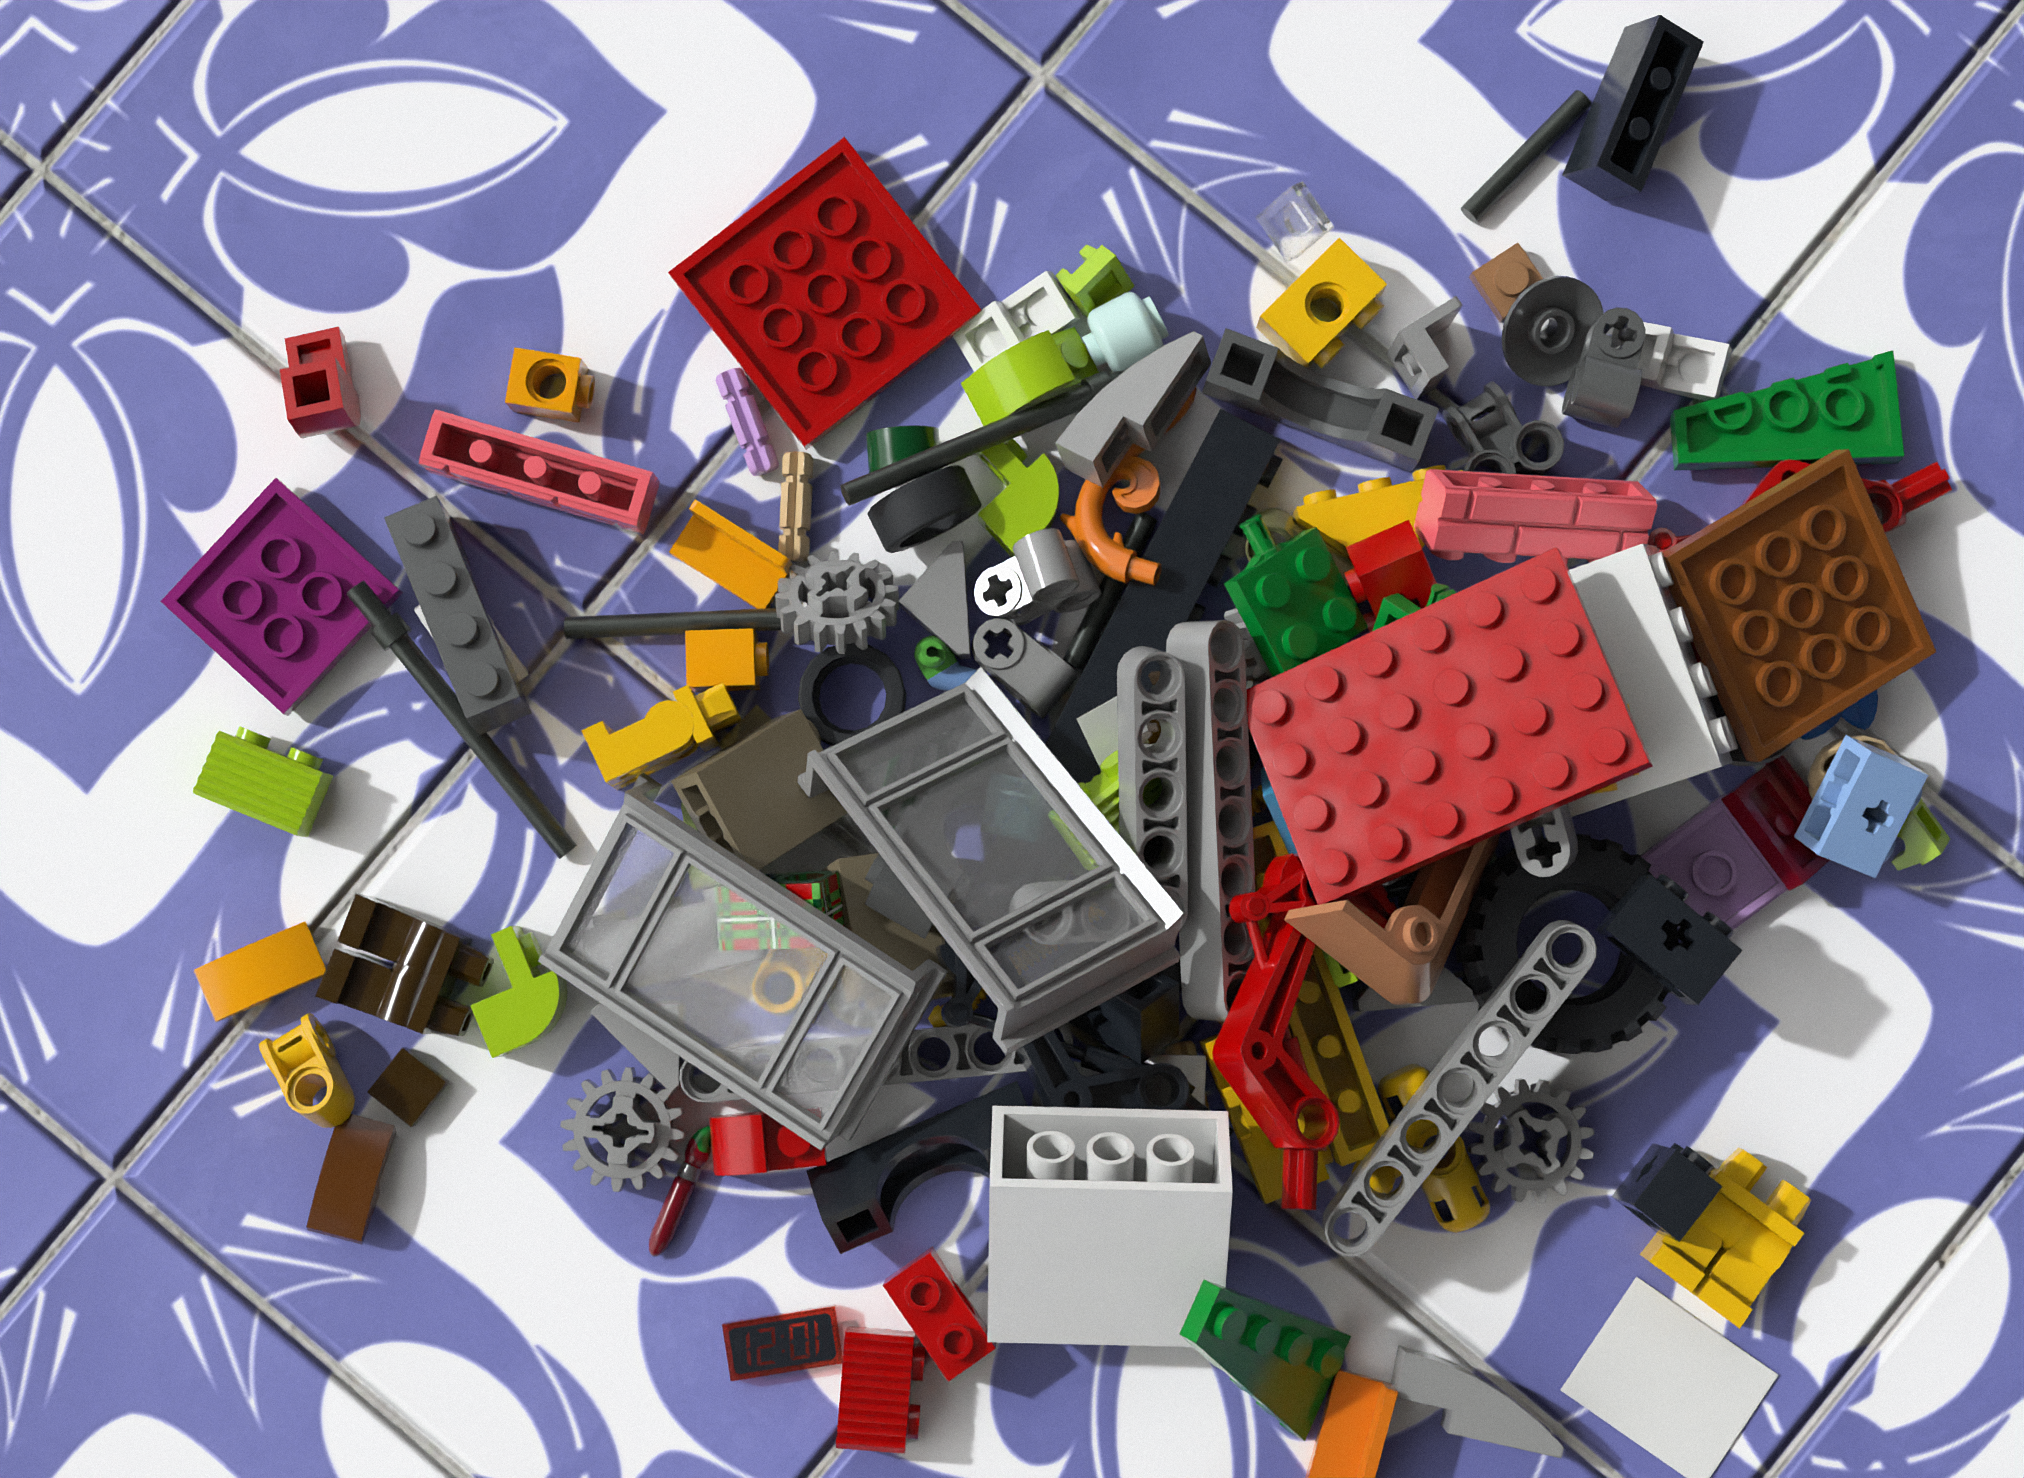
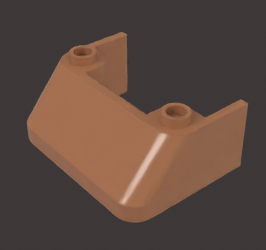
[1284,833,1500,1005]

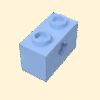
[1794,735,1928,878]

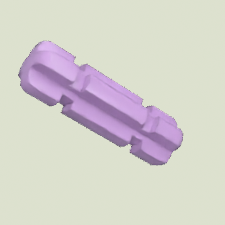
[715,367,779,476]

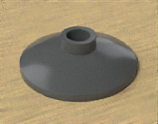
[1502,276,1604,386]

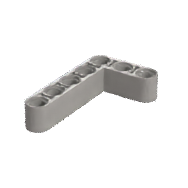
[1009,646,1188,946]

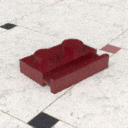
[1721,755,1830,891]

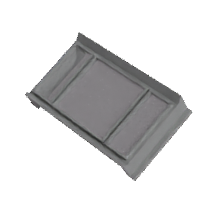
[797,667,1184,1055]
[538,773,948,1150]

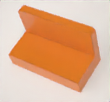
[1305,1368,1398,1478]

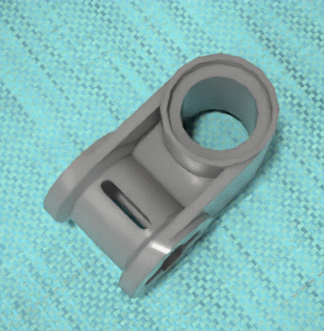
[972,618,1079,719]

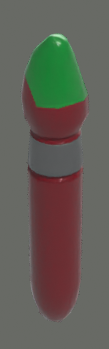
[649,1126,712,1257]

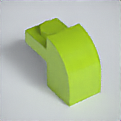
[961,327,1099,426]
[976,439,1059,558]
[470,925,568,1058]

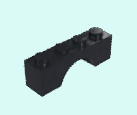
[806,1081,1028,1254]

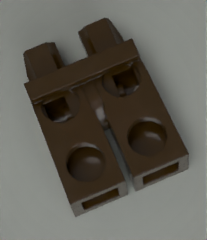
[315,893,494,1036]

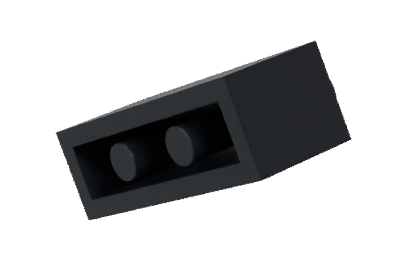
[1562,15,1704,201]

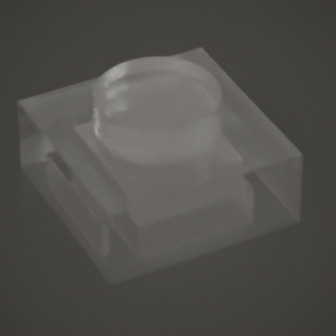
[1255,181,1334,263]

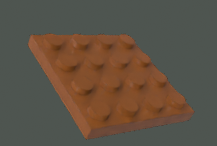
[1663,449,1936,762]

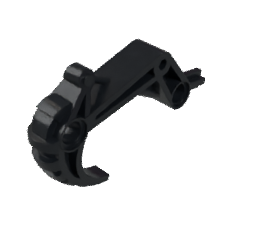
[936,875,1234,1137]

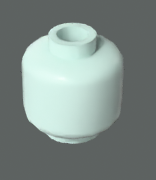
[1082,292,1169,372]

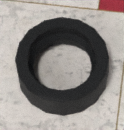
[867,465,982,553]
[798,643,907,746]

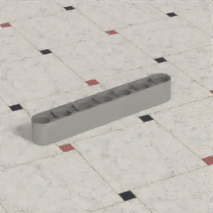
[1166,620,1255,1021]
[1322,920,1597,1257]
[679,1024,1073,1103]

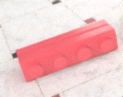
[419,409,660,534]
[1414,469,1658,564]

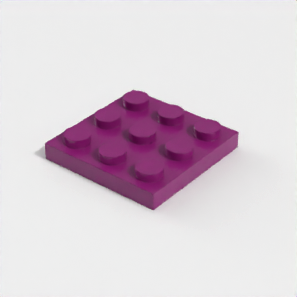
[160,478,403,716]

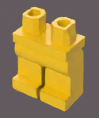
[581,683,742,790]
[1639,1147,1811,1329]

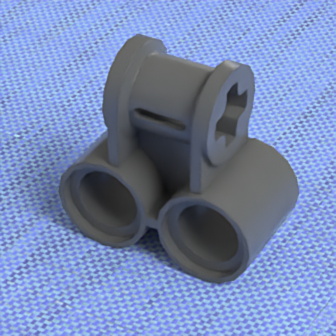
[1562,307,1646,428]
[1443,381,1564,476]

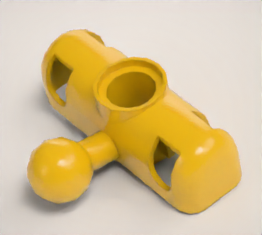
[1350,1063,1490,1233]

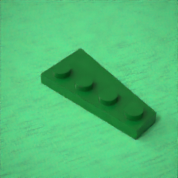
[1670,350,1904,471]
[1179,1279,1351,1441]

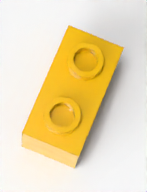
[1256,237,1387,369]

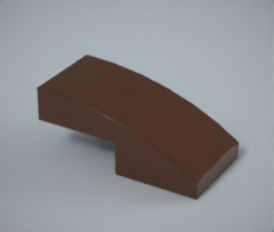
[306,1114,397,1245]

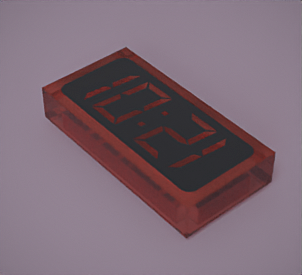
[722,1304,843,1381]

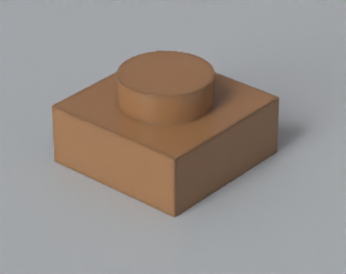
[1469,242,1543,322]

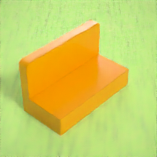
[669,499,793,609]

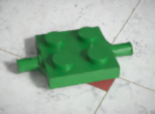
[1224,514,1368,677]

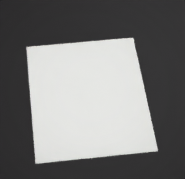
[1560,1277,1778,1478]

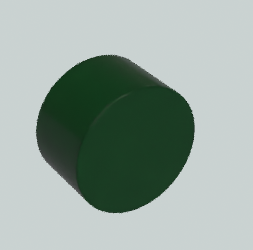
[866,425,942,479]

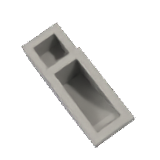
[1055,331,1211,488]
[1391,1345,1564,1458]

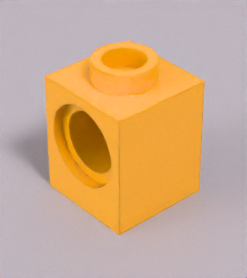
[505,347,595,423]
[685,628,769,692]

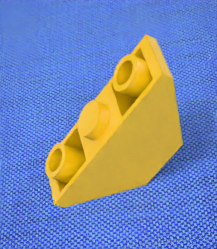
[1292,465,1463,560]

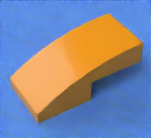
[194,921,326,1022]

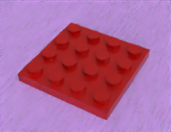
[668,137,982,450]

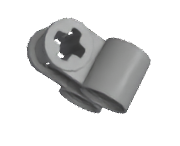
[974,528,1102,626]

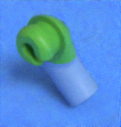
[914,636,987,691]

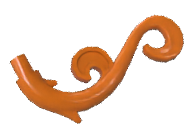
[1060,387,1197,586]

